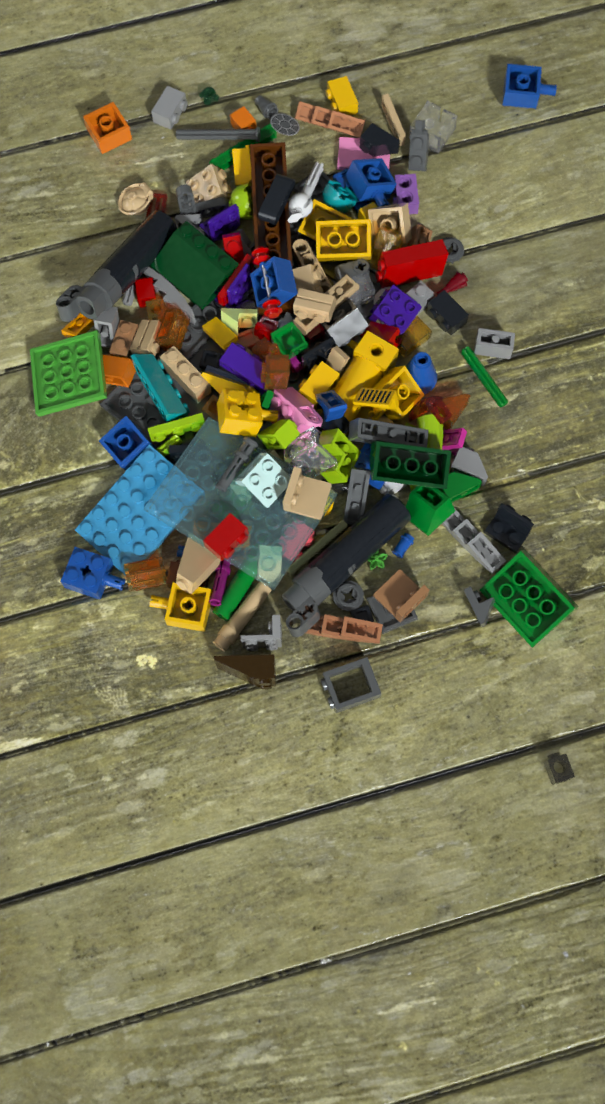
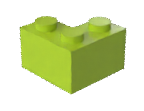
[315,428,361,484]

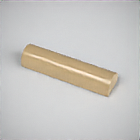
[293,274,359,335]

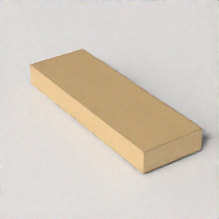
[381,94,406,146]

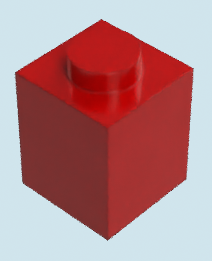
[135,277,157,308]

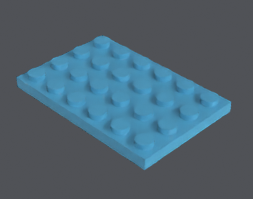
[75,444,206,580]

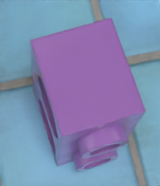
[392,174,419,214]

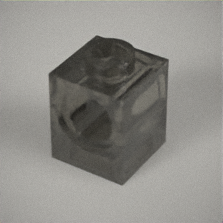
[544,752,575,786]

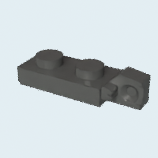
[408,120,429,171]

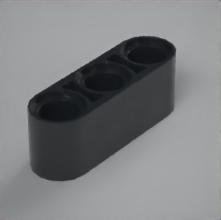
[258,173,295,225]

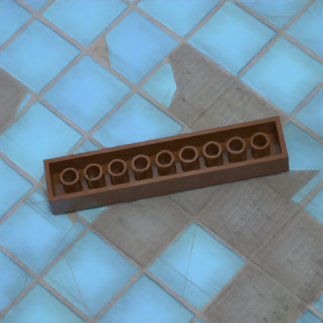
[250,142,294,316]

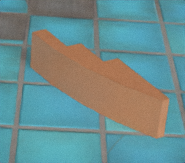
[295,101,365,138]
[303,614,383,644]

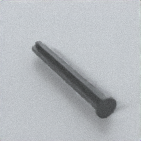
[176,127,261,142]

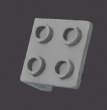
[241,615,282,651]

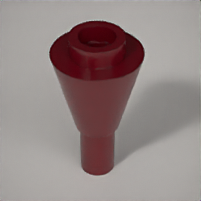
[436,271,468,295]

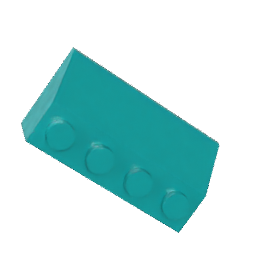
[131,354,190,423]

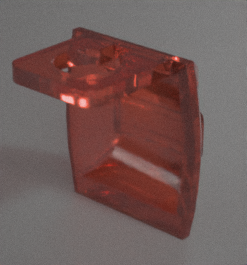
[409,396,452,424]

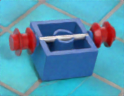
[250,246,298,318]

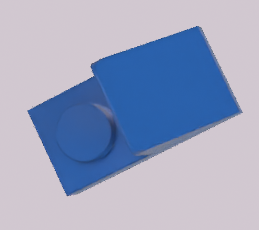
[316,390,347,422]

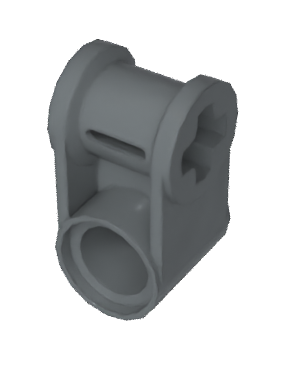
[334,259,369,283]

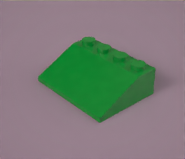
[479,550,579,648]

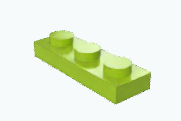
[148,413,206,442]

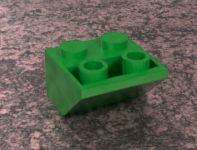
[406,486,455,536]

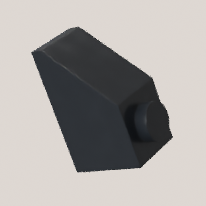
[359,123,400,156]

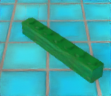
[209,124,277,170]

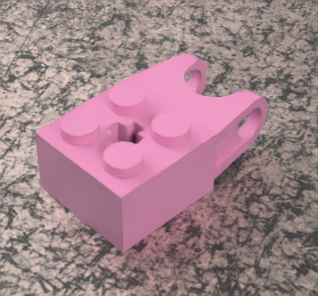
[269,387,323,450]

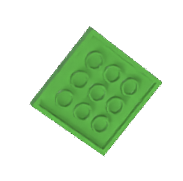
[30,330,107,417]

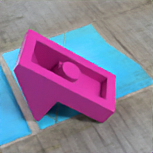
[442,428,467,456]

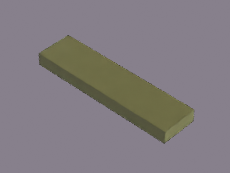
[286,520,348,579]

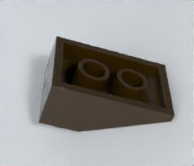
[214,654,276,690]

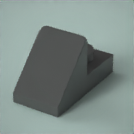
[464,586,495,627]

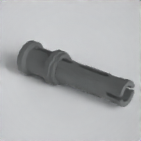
[215,437,259,493]

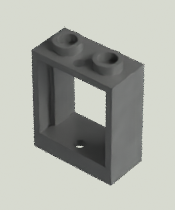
[320,657,381,713]

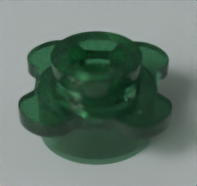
[199,87,219,106]

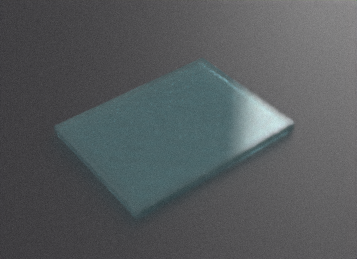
[144,417,337,590]

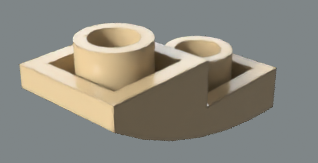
[326,346,350,381]

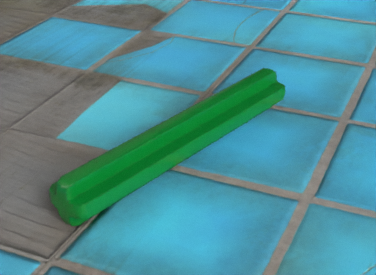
[461,346,508,408]

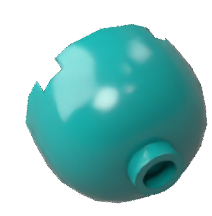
[322,180,358,214]

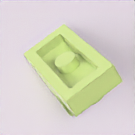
[221,308,258,336]

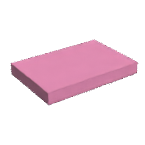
[337,137,390,170]

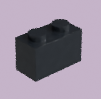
[427,290,469,336]

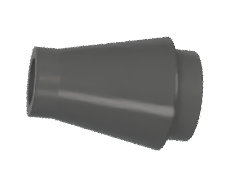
[255,95,278,119]

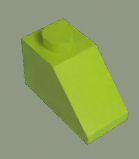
[257,419,300,449]

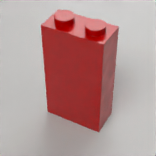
[375,239,449,289]

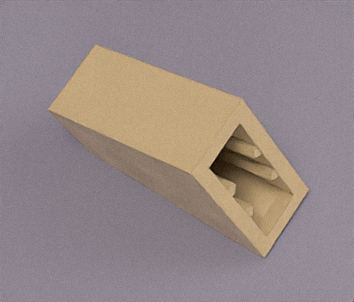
[176,533,220,594]

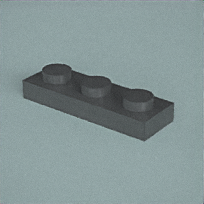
[343,467,371,525]

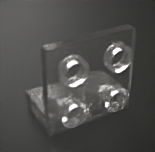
[284,426,337,478]

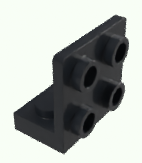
[296,337,334,375]
[484,503,534,554]

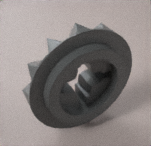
[443,237,464,264]
[333,581,364,612]

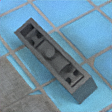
[348,418,428,448]

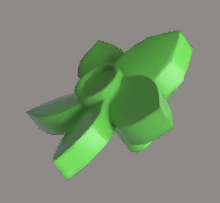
[367,551,388,570]

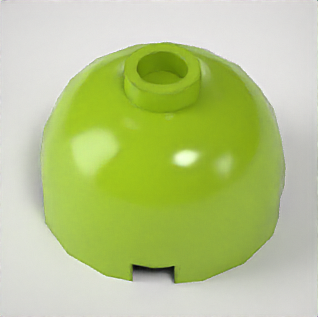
[229,183,254,220]

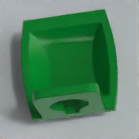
[270,321,308,360]

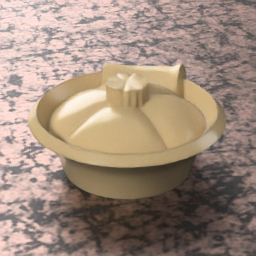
[118,182,153,216]

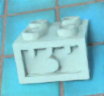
[234,453,290,508]

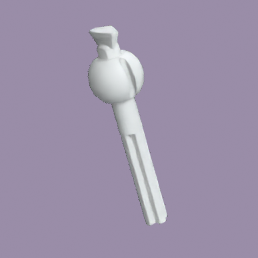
[287,162,324,223]

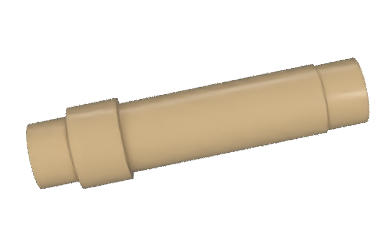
[213,581,272,652]

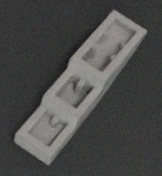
[144,267,196,324]
[442,508,506,573]

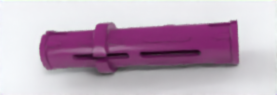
[209,555,233,606]

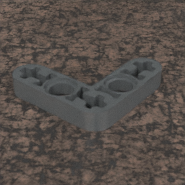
[176,185,229,218]

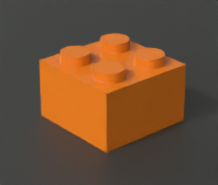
[83,102,132,154]

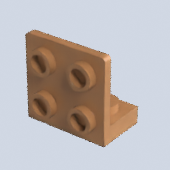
[373,569,430,623]

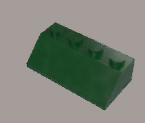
[369,441,451,489]

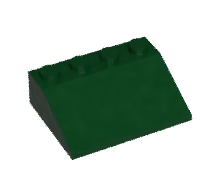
[151,221,239,310]

